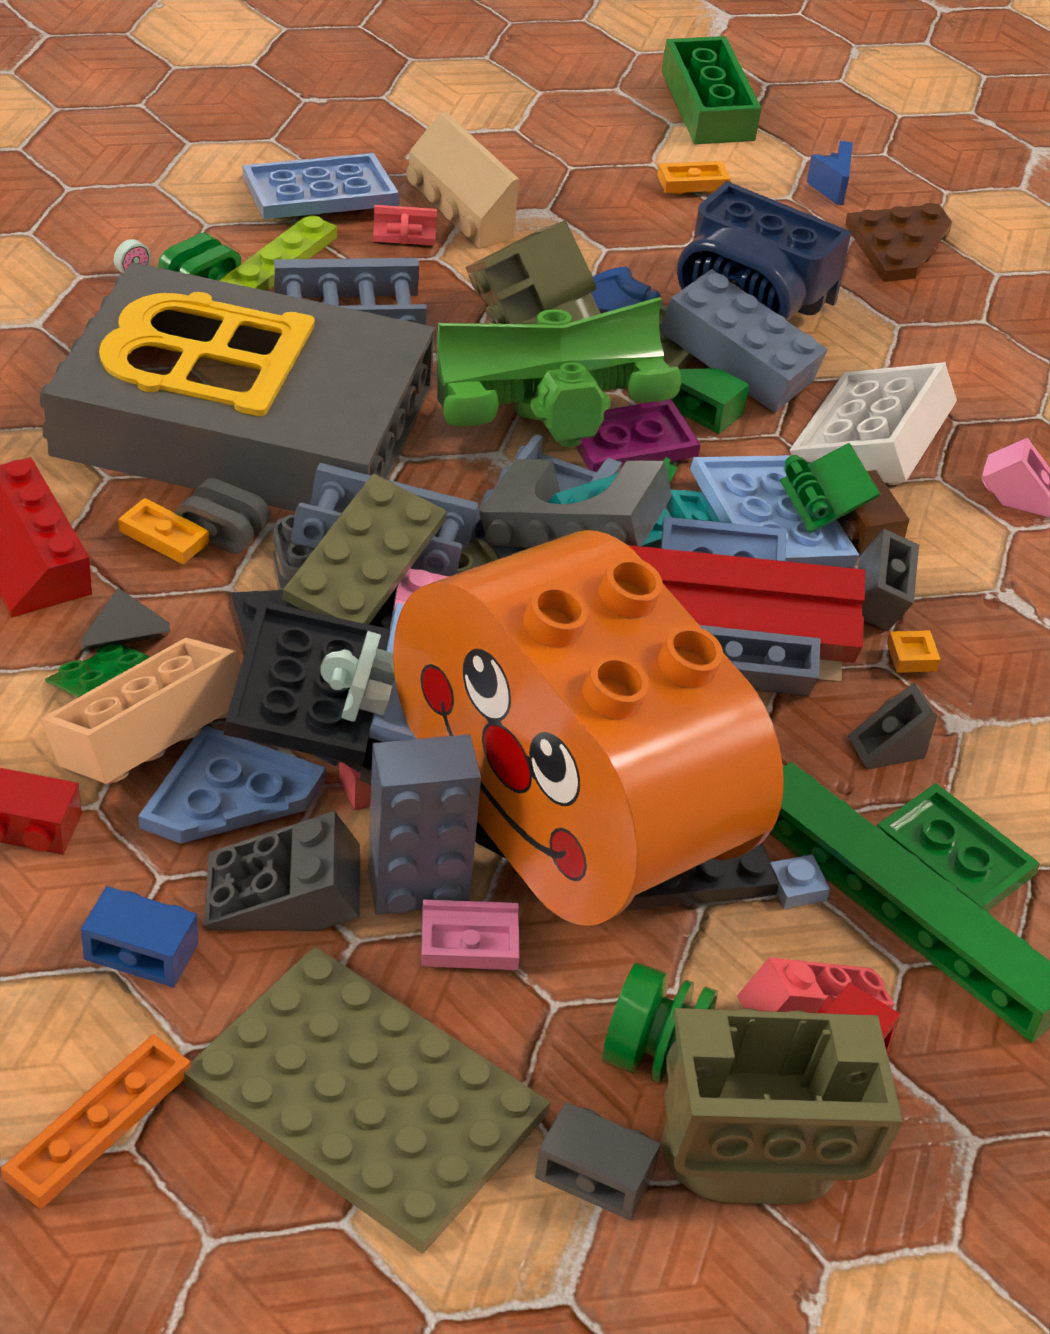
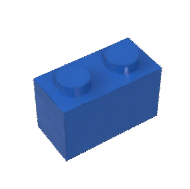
[81,886,198,988]

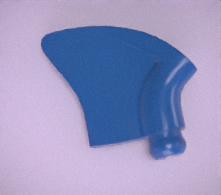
[591,267,661,314]

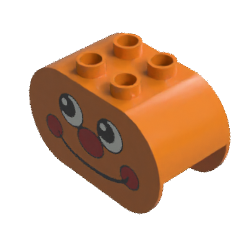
[393,530,784,926]

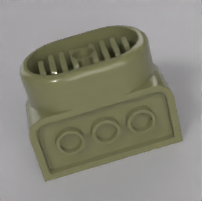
[465,220,601,324]
[662,1008,903,1204]

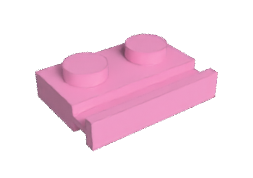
[421,899,519,970]

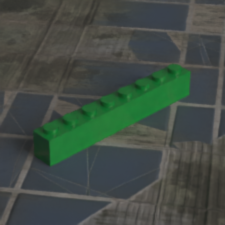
[769,762,1050,1043]

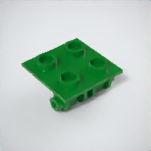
[780,443,881,533]
[45,643,150,698]

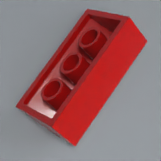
[0,457,92,618]

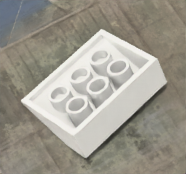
[790,362,957,485]

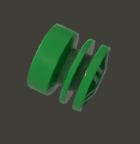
[602,963,718,1083]

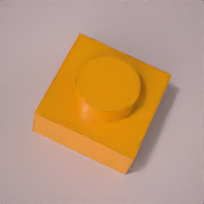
[887,630,940,673]

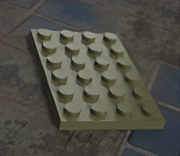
[182,946,550,1254]

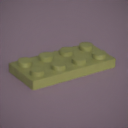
[283,473,447,625]

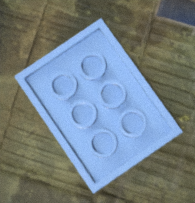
[690,455,859,567]

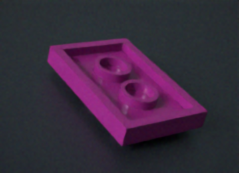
[575,399,700,472]

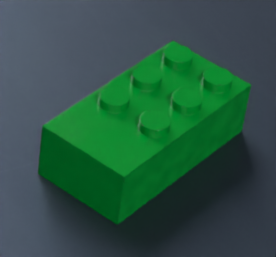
[661,36,762,144]

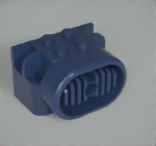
[677,181,851,321]

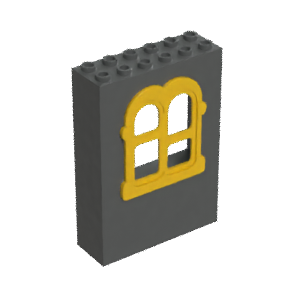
[40,262,435,511]

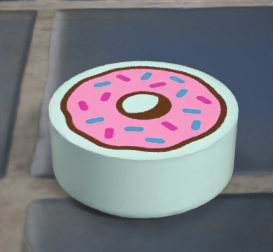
[114,239,151,274]

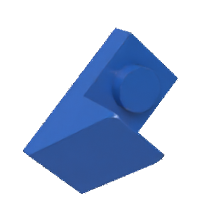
[807,141,853,205]

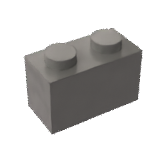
[858,529,919,631]
[535,1102,661,1221]

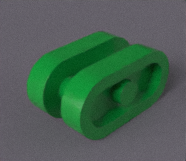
[158,232,241,281]

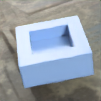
[770,854,830,909]

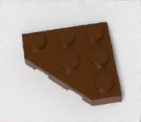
[845,203,952,282]

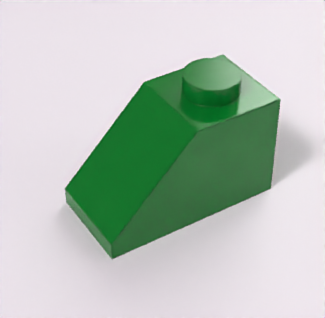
[672,368,749,434]

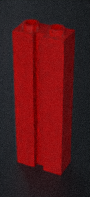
[628,545,865,663]

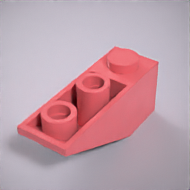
[737,957,895,1013]

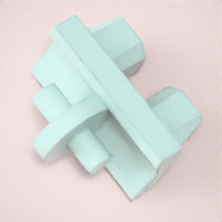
[320,631,395,722]

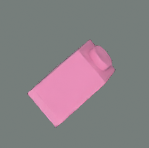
[982,438,1050,517]

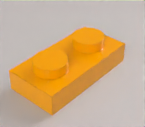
[657,161,731,195]
[118,498,209,565]

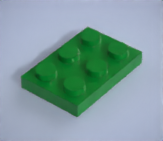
[877,783,1040,911]

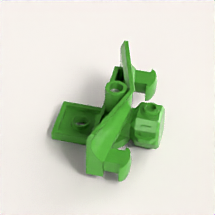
[437,297,682,447]

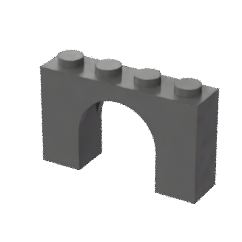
[479,459,672,547]

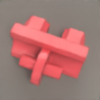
[373,205,437,246]

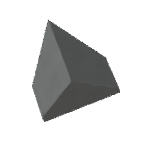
[79,588,171,651]
[847,682,937,769]

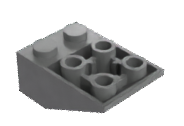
[204,811,360,931]

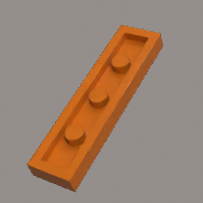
[1,1034,191,1210]

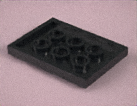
[223,600,391,765]

